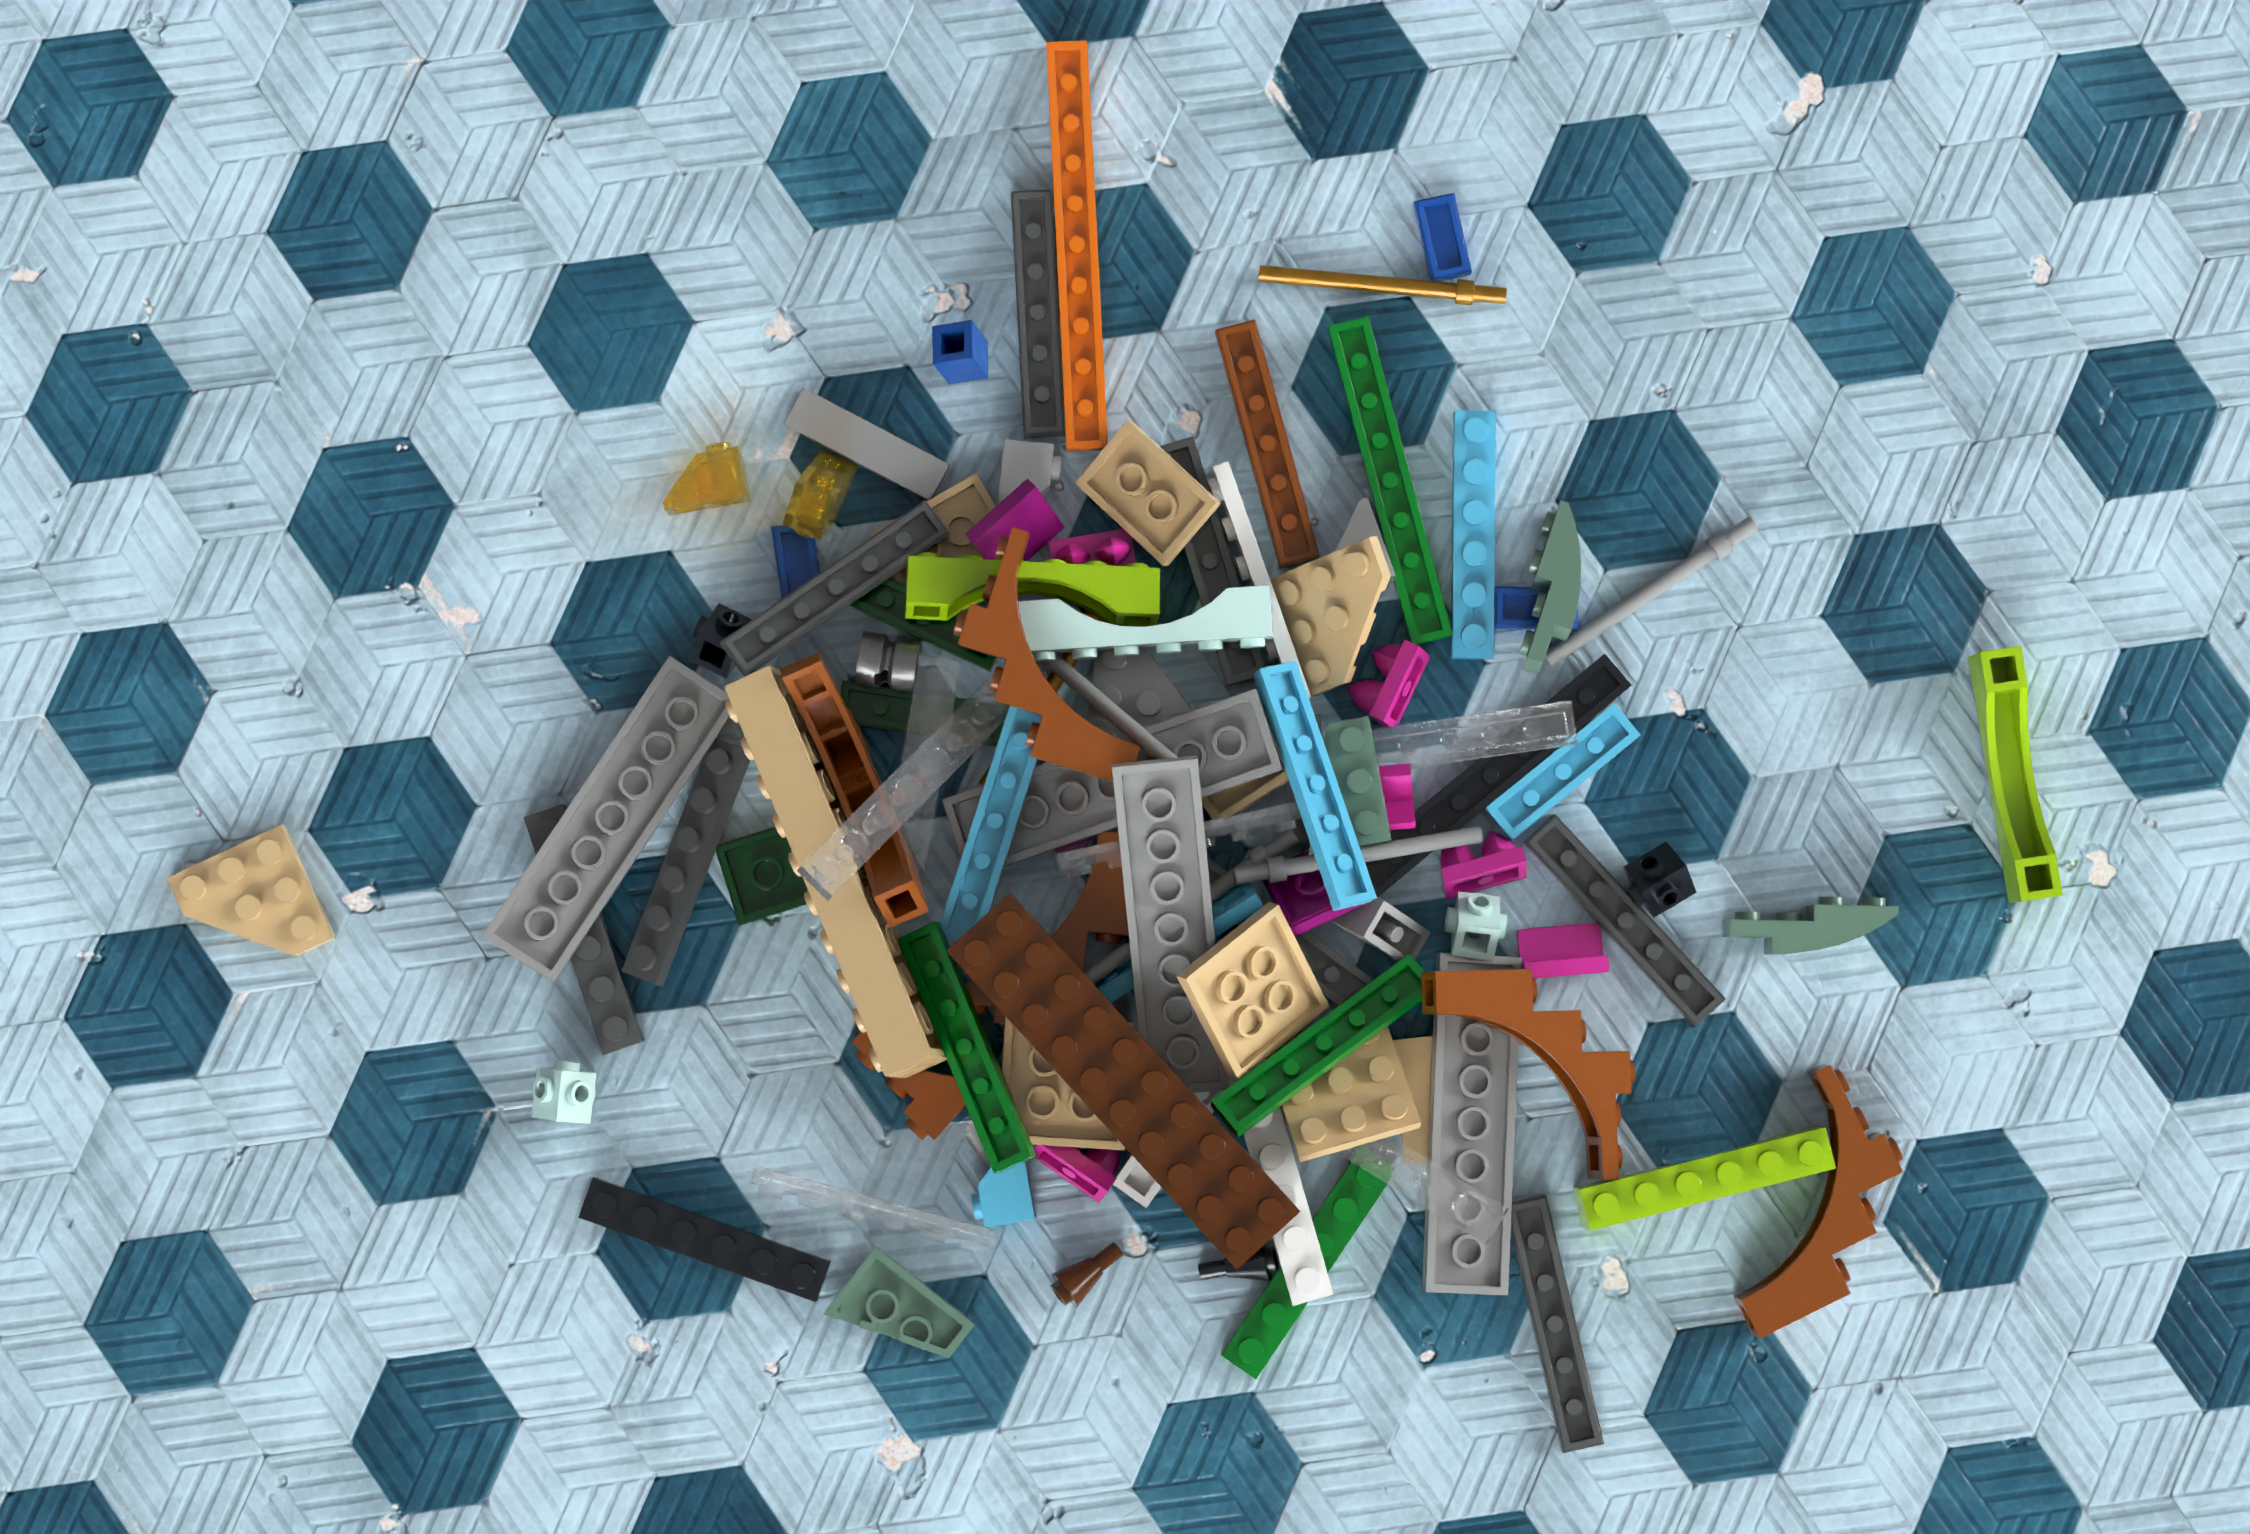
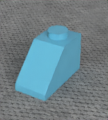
[971,1161,1036,1228]

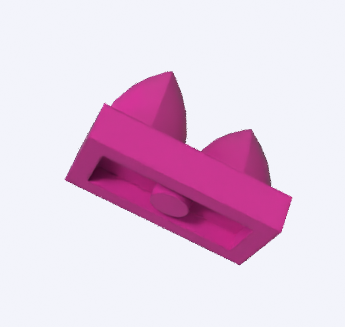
[1048,529,1136,566]
[1347,640,1430,731]
[1440,830,1527,900]
[1034,1145,1120,1203]

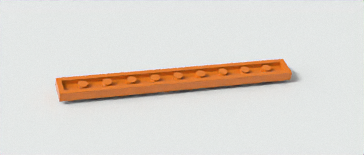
[1046,40,1108,452]

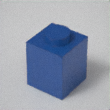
[932,320,988,384]

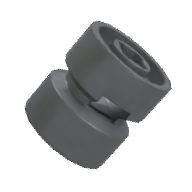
[855,631,922,693]

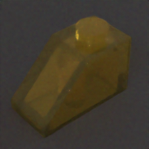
[663,442,751,516]
[782,451,859,540]

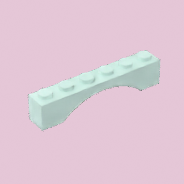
[1018,585,1274,662]

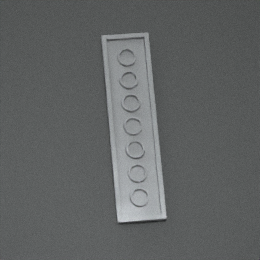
[482,656,730,982]
[942,689,1284,867]
[1111,755,1229,1093]
[1422,953,1522,1296]

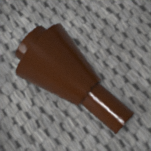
[1050,1242,1123,1307]

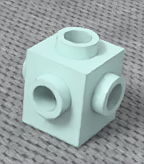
[1444,891,1507,961]
[531,1060,596,1124]

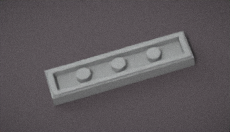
[784,388,950,501]

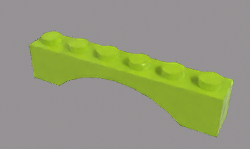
[905,552,1160,627]
[1968,646,2063,903]
[1573,1126,1836,1231]

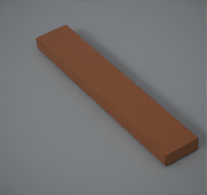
[1215,319,1320,569]

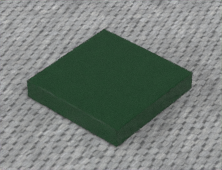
[716,827,808,926]

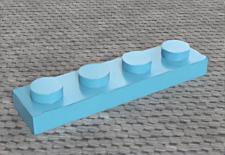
[1484,703,1641,841]

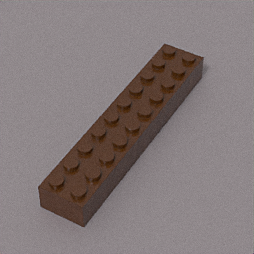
[946,892,1300,1270]

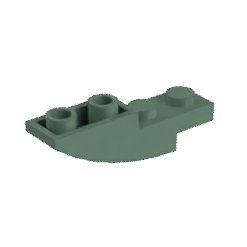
[1519,500,1581,674]
[1723,897,1899,955]

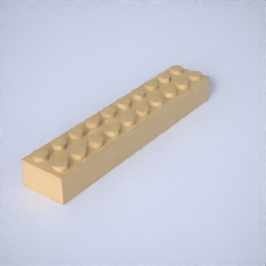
[724,665,947,1078]

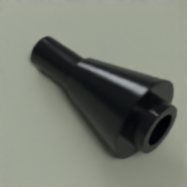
[1198,1244,1278,1281]

